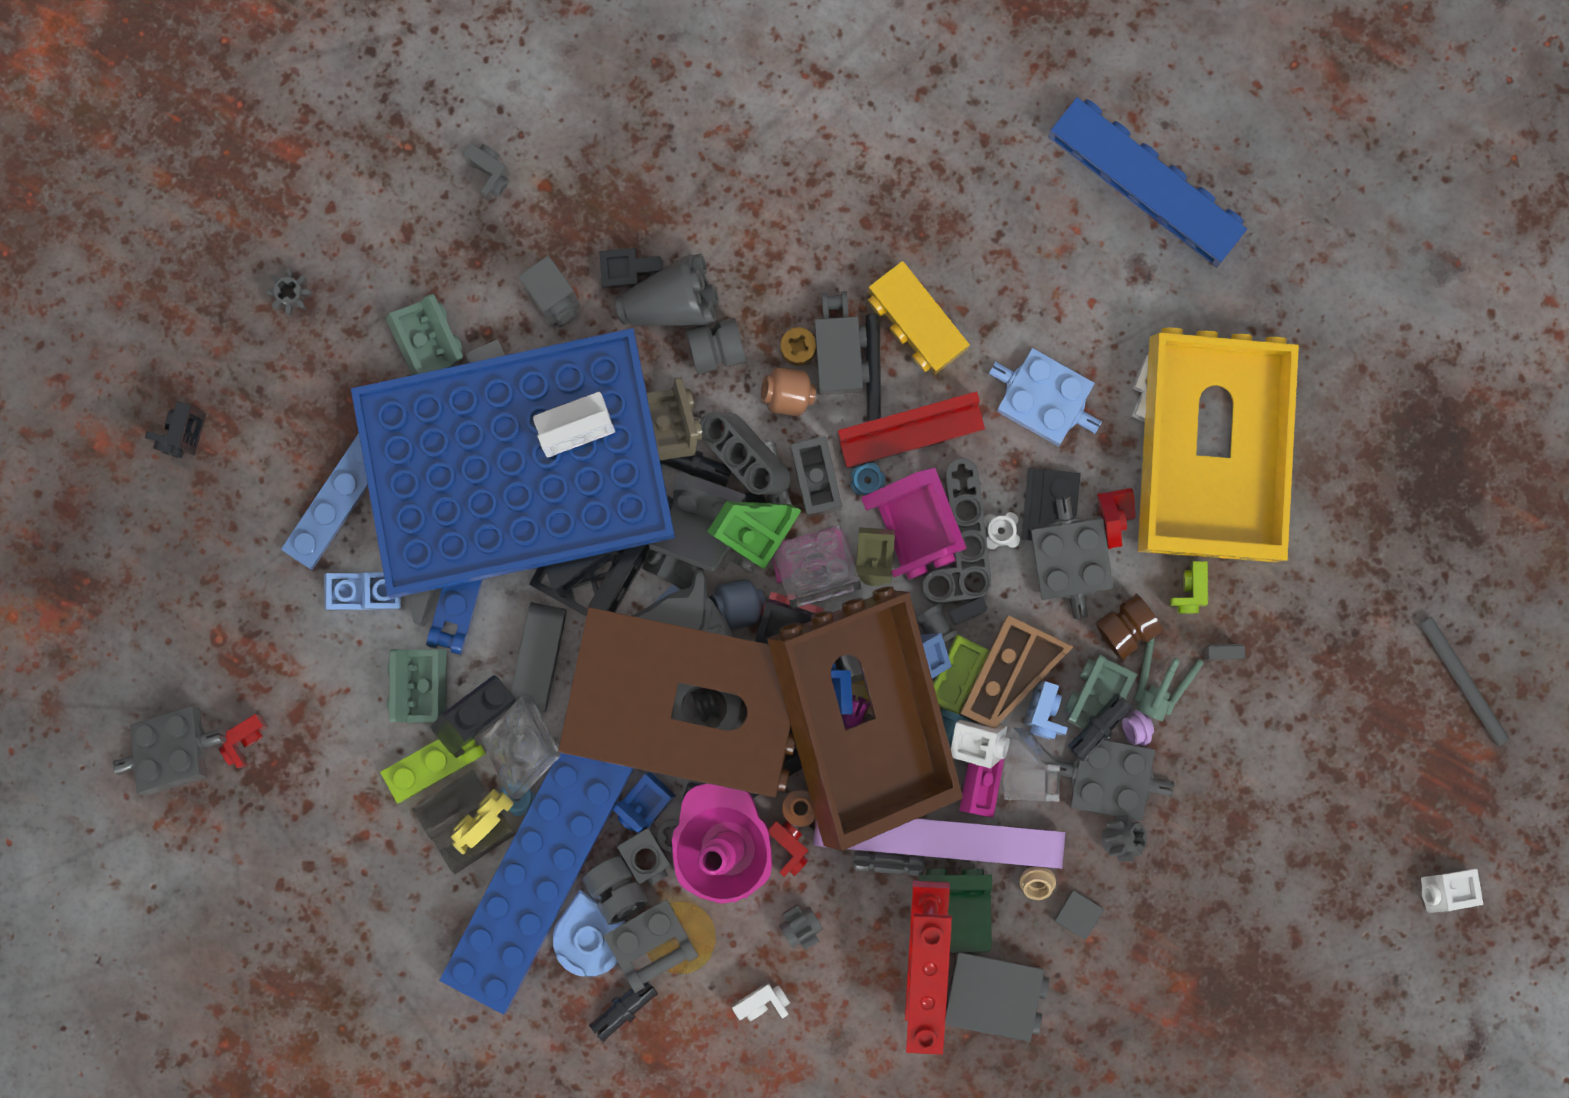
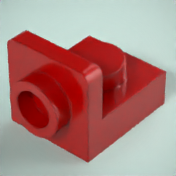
[1097,488,1136,549]
[218,714,268,768]

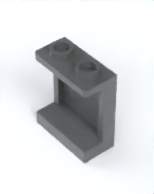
[945,952,1049,1042]

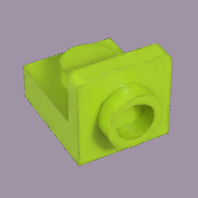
[1169,561,1208,614]

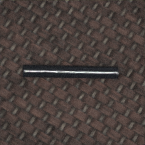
[866,314,881,422]

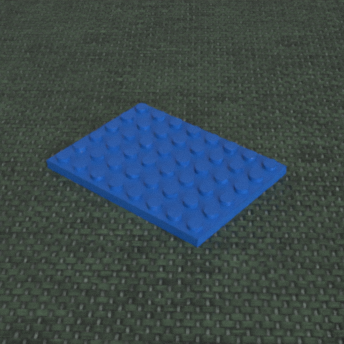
[351,328,676,599]

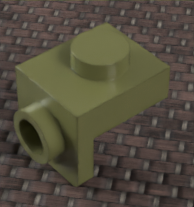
[855,527,895,586]

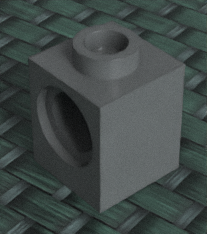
[617,828,671,886]

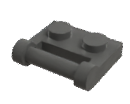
[603,899,699,993]

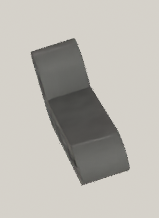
[921,458,991,604]

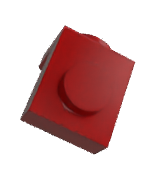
[768,820,809,877]

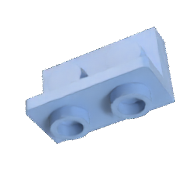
[1023,681,1068,740]

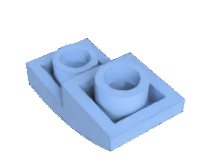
[324,572,401,610]

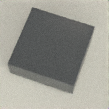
[1204,644,1245,661]
[1054,890,1105,940]

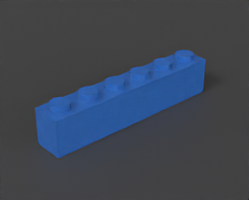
[1048,97,1247,268]

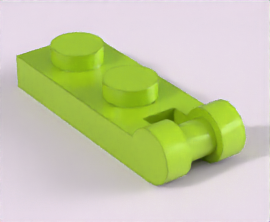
[380,739,486,804]

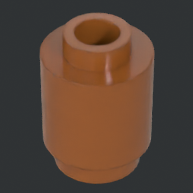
[782,790,816,827]

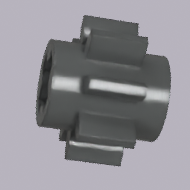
[266,269,313,316]
[1102,815,1147,862]
[779,904,824,950]

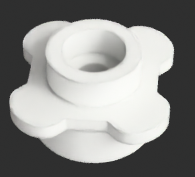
[984,512,1020,550]

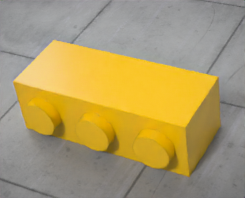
[867,261,970,376]

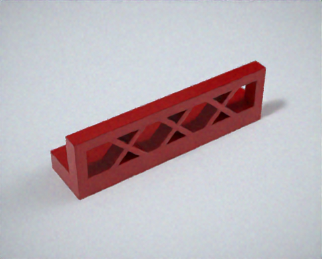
[837,391,985,469]

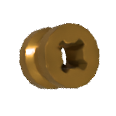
[780,327,816,366]

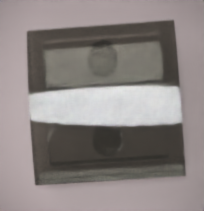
[412,770,516,874]

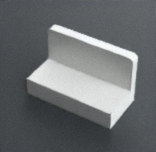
[533,392,615,458]

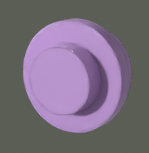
[1122,710,1154,746]

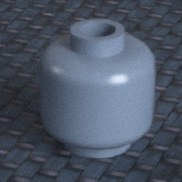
[710,579,765,629]

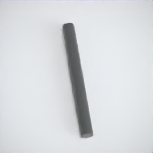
[1420,616,1510,746]

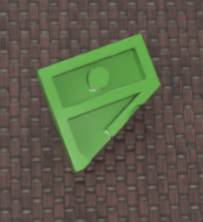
[707,501,801,569]

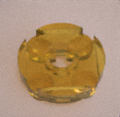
[647,901,716,974]

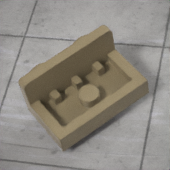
[647,377,702,460]

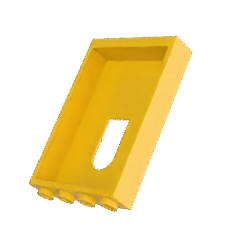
[1137,327,1299,563]

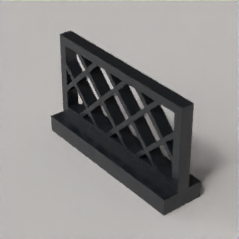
[529,495,673,617]

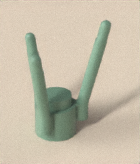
[1134,637,1204,722]

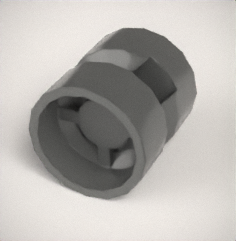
[686,317,746,375]
[582,856,648,925]

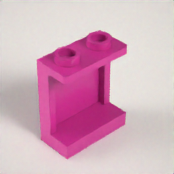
[861,468,967,580]

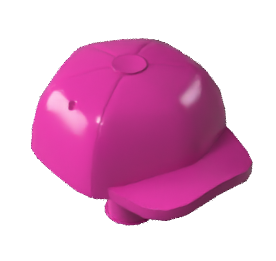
[672,783,772,904]

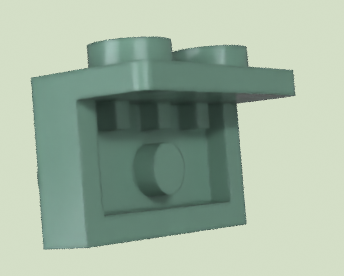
[385,294,463,375]
[387,649,446,723]
[1064,654,1137,729]

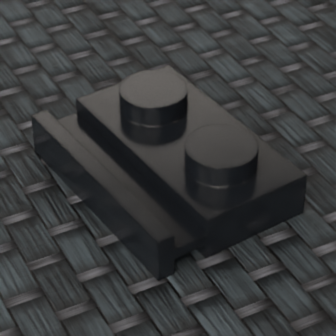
[1021,468,1081,541]

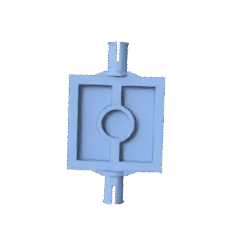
[988,348,1102,447]

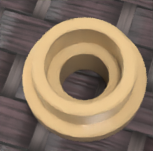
[1020,866,1056,900]

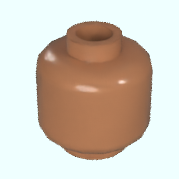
[761,367,816,416]

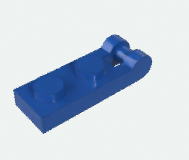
[426,579,483,655]

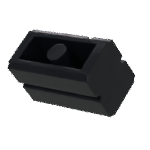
[431,675,517,755]

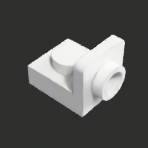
[951,719,1010,768]
[1421,869,1484,913]
[732,982,790,1021]

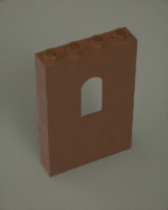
[767,586,963,851]
[558,607,795,798]

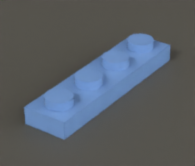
[281,433,368,570]

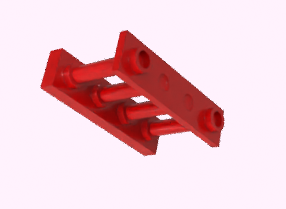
[905,881,952,1055]

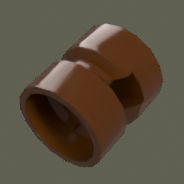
[1095,593,1163,661]

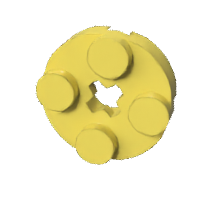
[450,789,514,855]

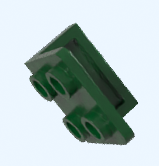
[918,869,992,953]

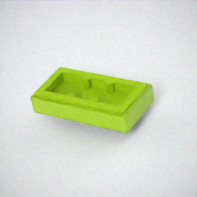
[933,635,989,714]

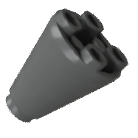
[615,253,719,326]

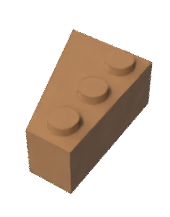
[959,615,1073,729]

